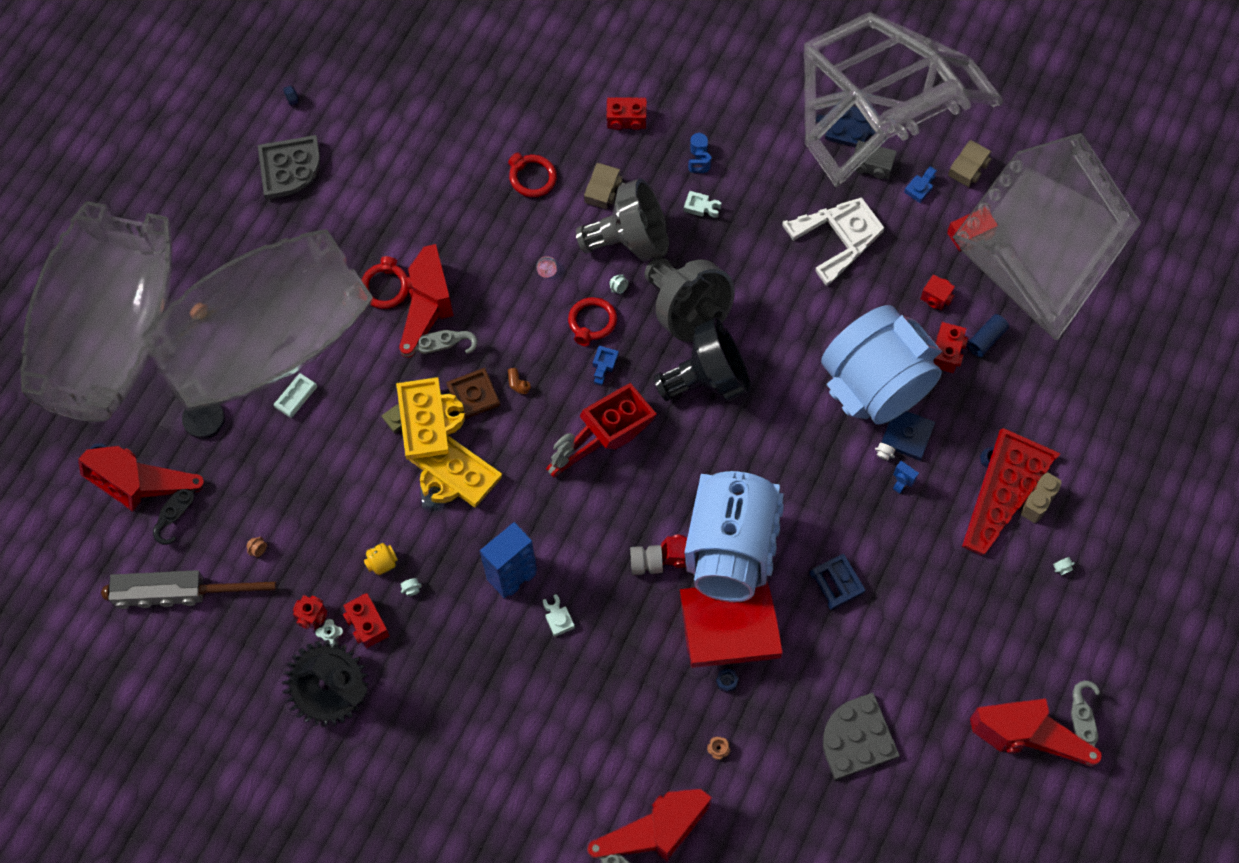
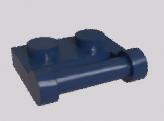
[809,553,866,611]

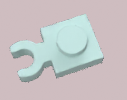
[684,191,721,217]
[543,595,575,637]

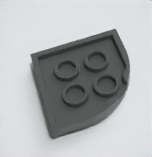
[258,135,320,199]
[823,693,899,780]

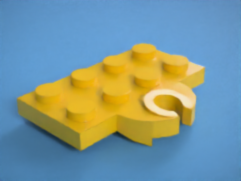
[396,377,465,460]
[409,435,502,508]

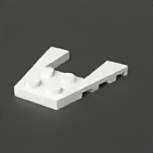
[782,198,884,287]

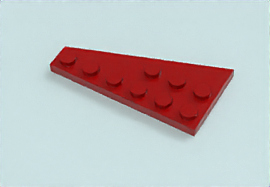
[962,428,1061,555]

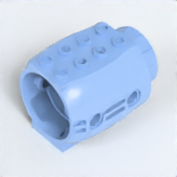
[685,471,784,602]

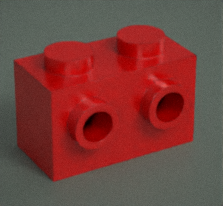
[607,98,646,130]
[933,322,968,373]
[343,593,390,649]

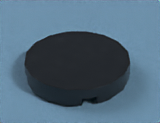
[182,398,225,439]

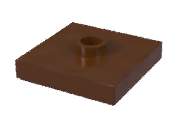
[446,368,501,419]

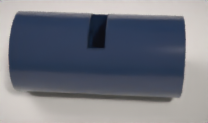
[967,314,1009,357]

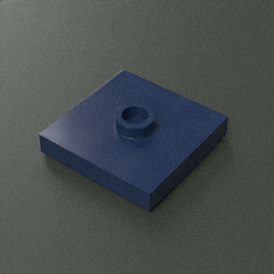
[881,411,935,461]

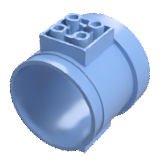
[821,305,942,424]

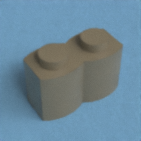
[948,140,992,187]
[584,162,623,209]
[1021,473,1061,523]

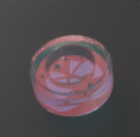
[536,256,557,278]

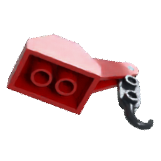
[78,446,204,545]

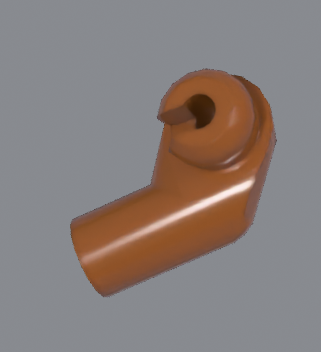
[508,368,531,394]

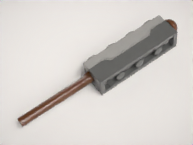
[101,570,276,609]

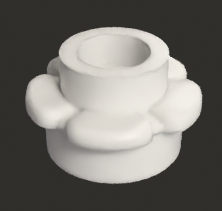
[875,443,895,461]

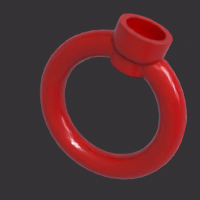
[508,152,557,197]
[360,256,409,309]
[568,297,617,347]

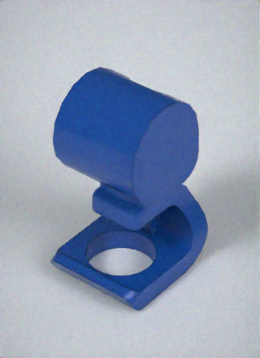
[688,133,711,173]

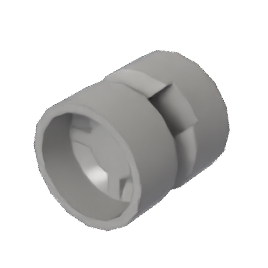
[630,545,663,575]

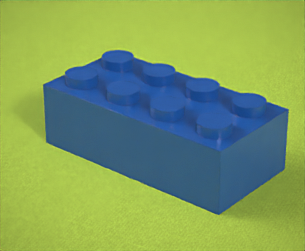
[480,522,537,598]

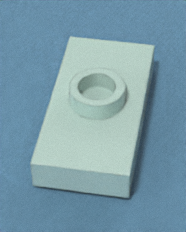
[274,373,317,418]

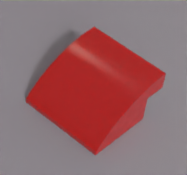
[680,581,782,668]

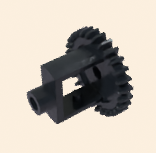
[282,640,369,727]

